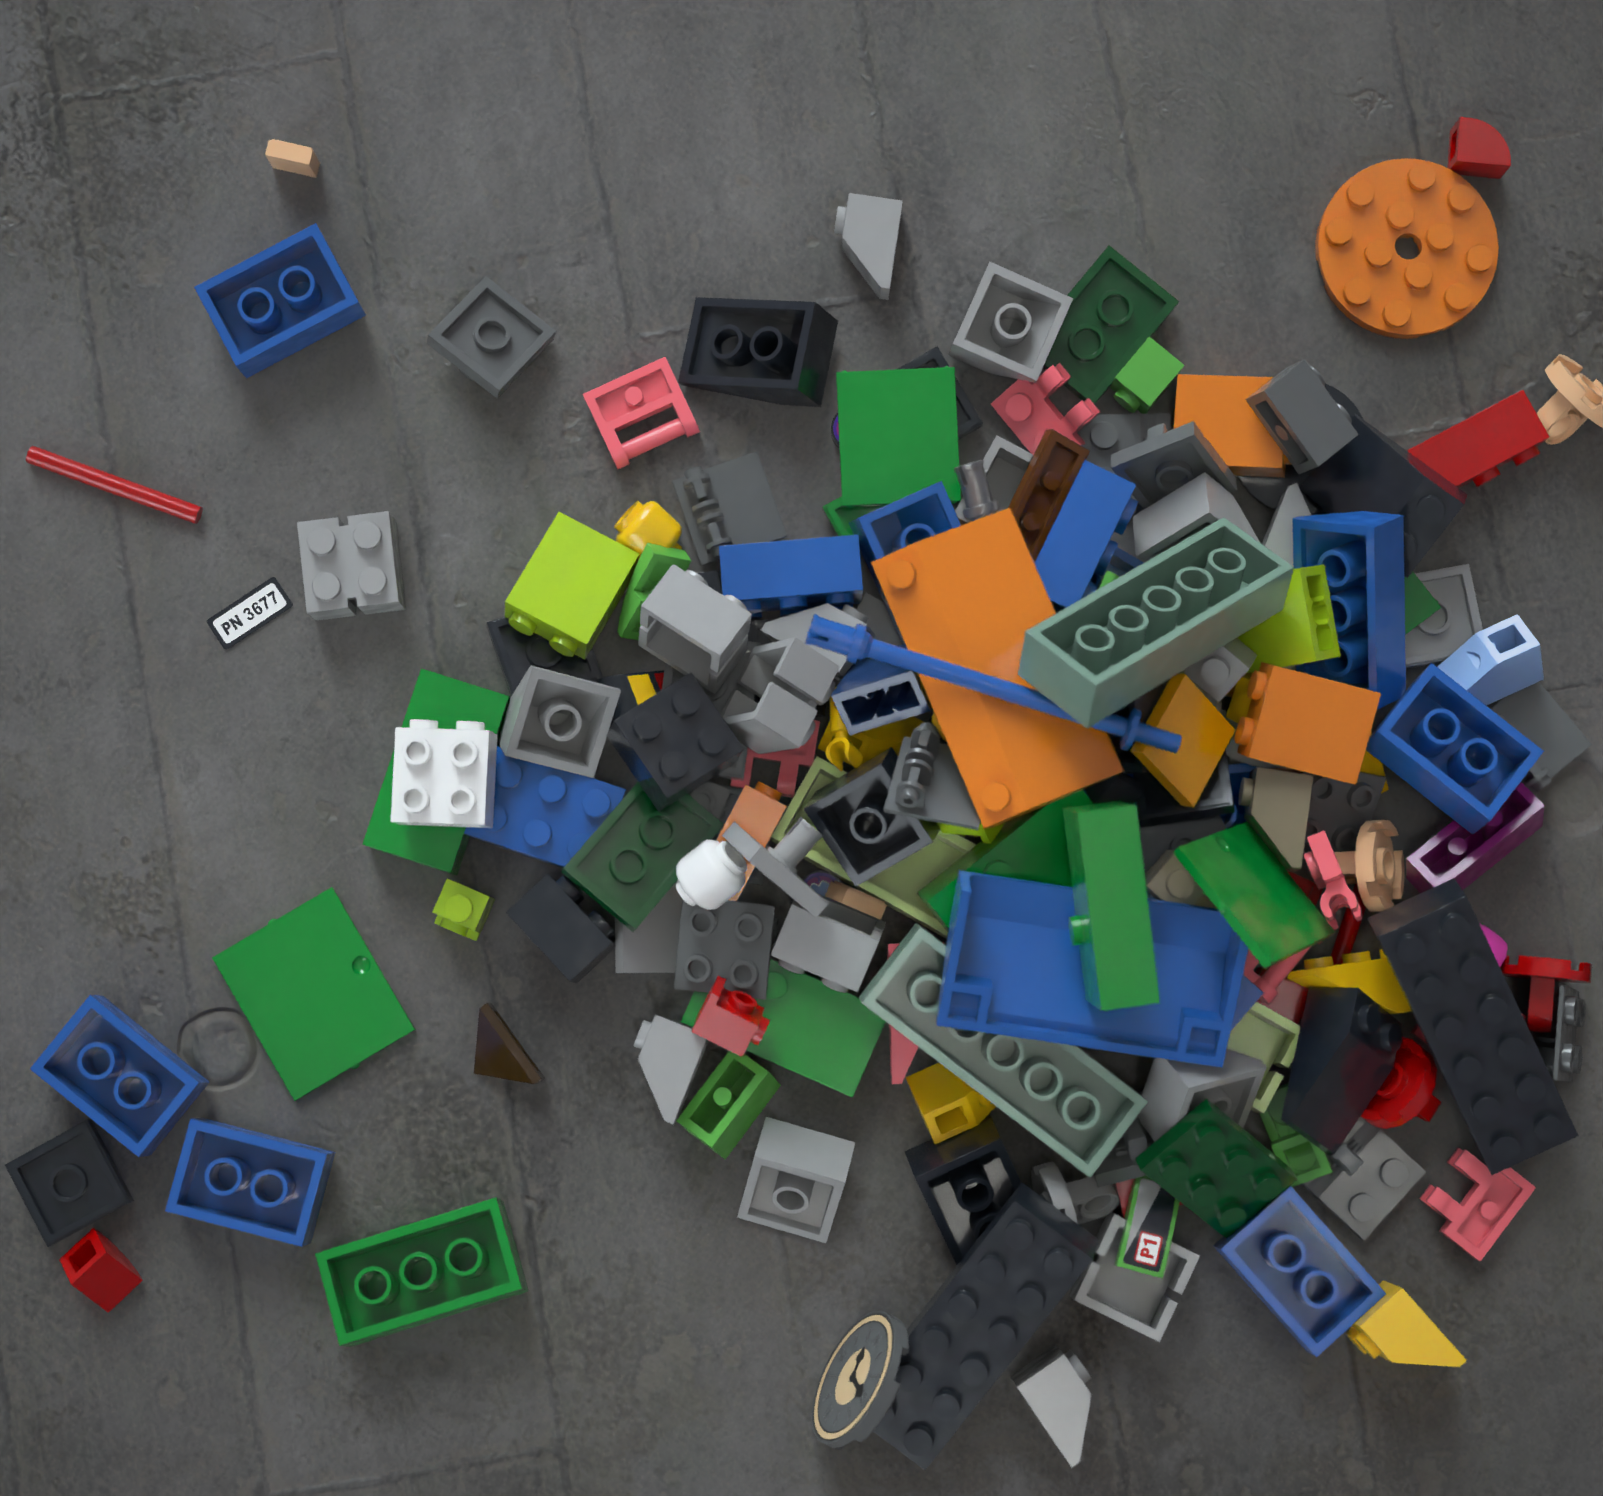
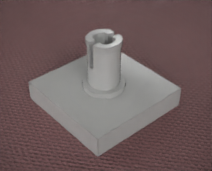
[722,817,828,918]

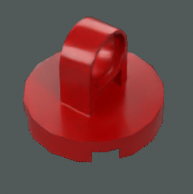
[1500,955,1592,1033]
[1361,1037,1442,1129]

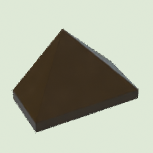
[474,1003,545,1084]

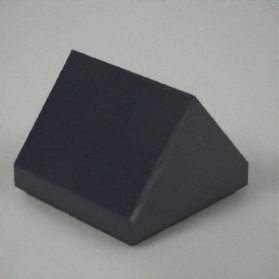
[1085,772,1145,804]

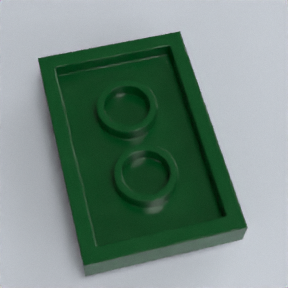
[1043,245,1179,405]
[561,782,724,932]
[1135,1098,1297,1239]

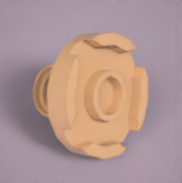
[1537,354,1603,445]
[1334,820,1405,912]

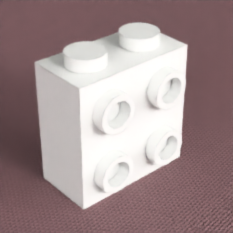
[391,719,497,828]

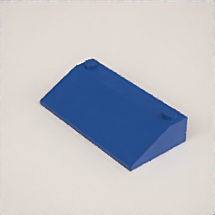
[936,870,1248,1068]

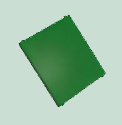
[836,366,961,508]

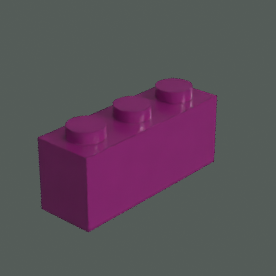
[1406,782,1545,893]

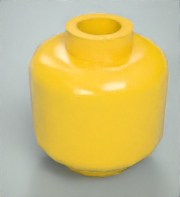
[614,501,682,560]

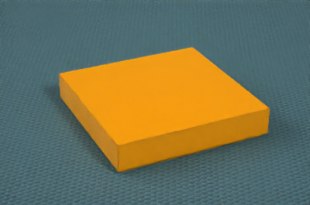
[1131,674,1235,807]

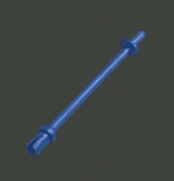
[805,614,1182,754]

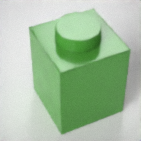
[1110,337,1184,414]

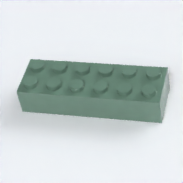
[1018,517,1294,729]
[858,923,1148,1178]

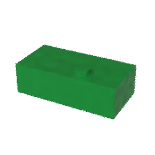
[362,668,510,876]
[917,790,1093,932]
[1063,801,1160,1011]
[681,959,886,1098]
[315,1197,529,1347]

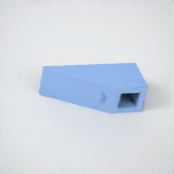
[1397,614,1544,706]

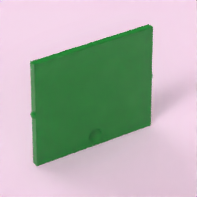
[1173,821,1335,969]
[212,887,416,1101]

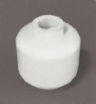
[676,840,747,910]

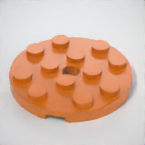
[1315,158,1498,339]

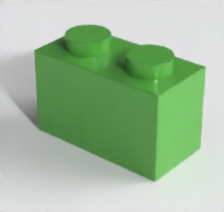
[676,1051,781,1160]

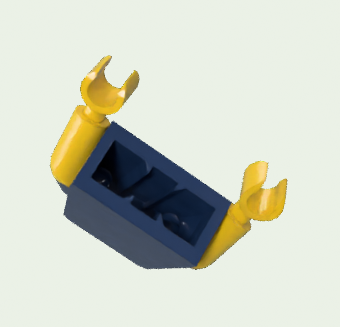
[825,644,947,771]

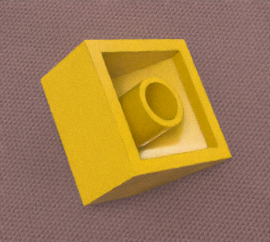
[1346,1280,1467,1367]

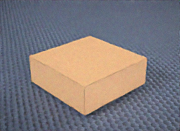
[265,139,320,178]
[825,881,887,920]

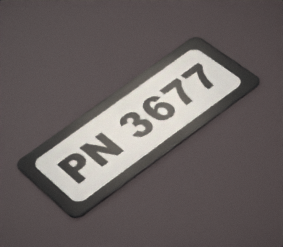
[207,577,293,650]

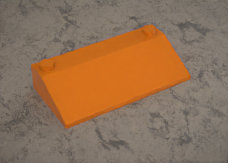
[871,508,1124,828]

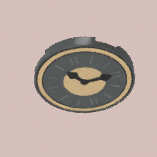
[811,1311,909,1451]

